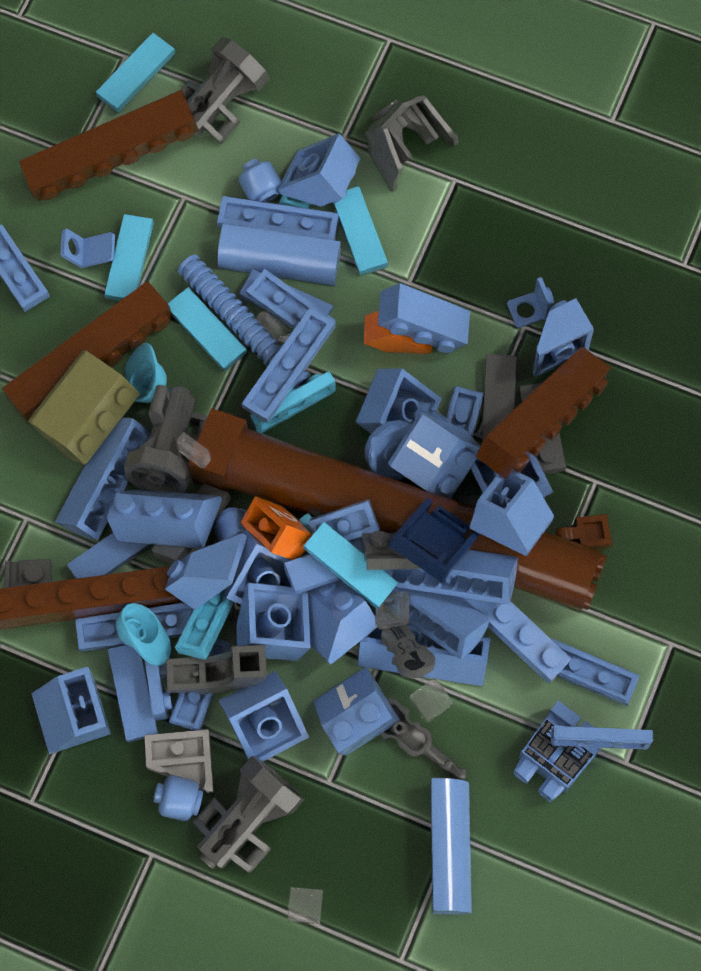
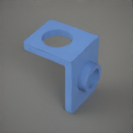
[60,229,115,268]
[507,277,554,328]

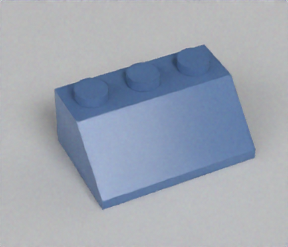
[106,489,222,549]

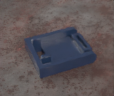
[388,498,480,583]

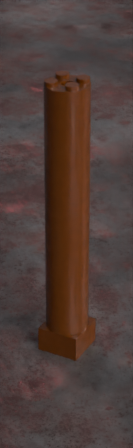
[188,408,607,611]

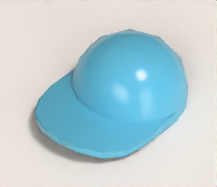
[125,342,167,403]
[116,603,172,667]

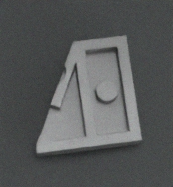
[144,729,214,793]

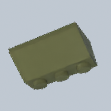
[27,350,140,465]

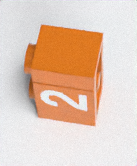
[240,496,313,560]

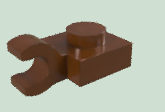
[554,514,612,549]

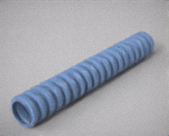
[178,254,311,390]

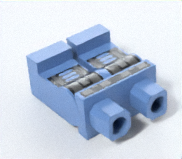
[513,700,602,803]

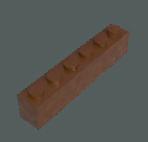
[19,90,200,201]
[2,281,173,425]
[475,347,611,479]
[0,566,180,630]

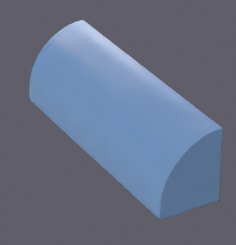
[218,224,341,286]
[55,417,151,541]
[384,550,518,604]
[383,587,490,660]
[358,620,490,686]
[431,778,472,914]

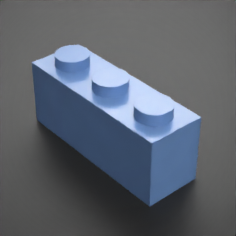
[378,283,470,353]

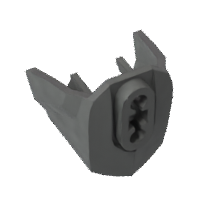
[364,95,458,192]

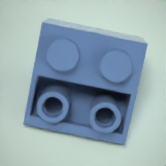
[470,471,554,556]
[31,666,111,754]

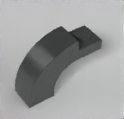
[166,645,267,694]

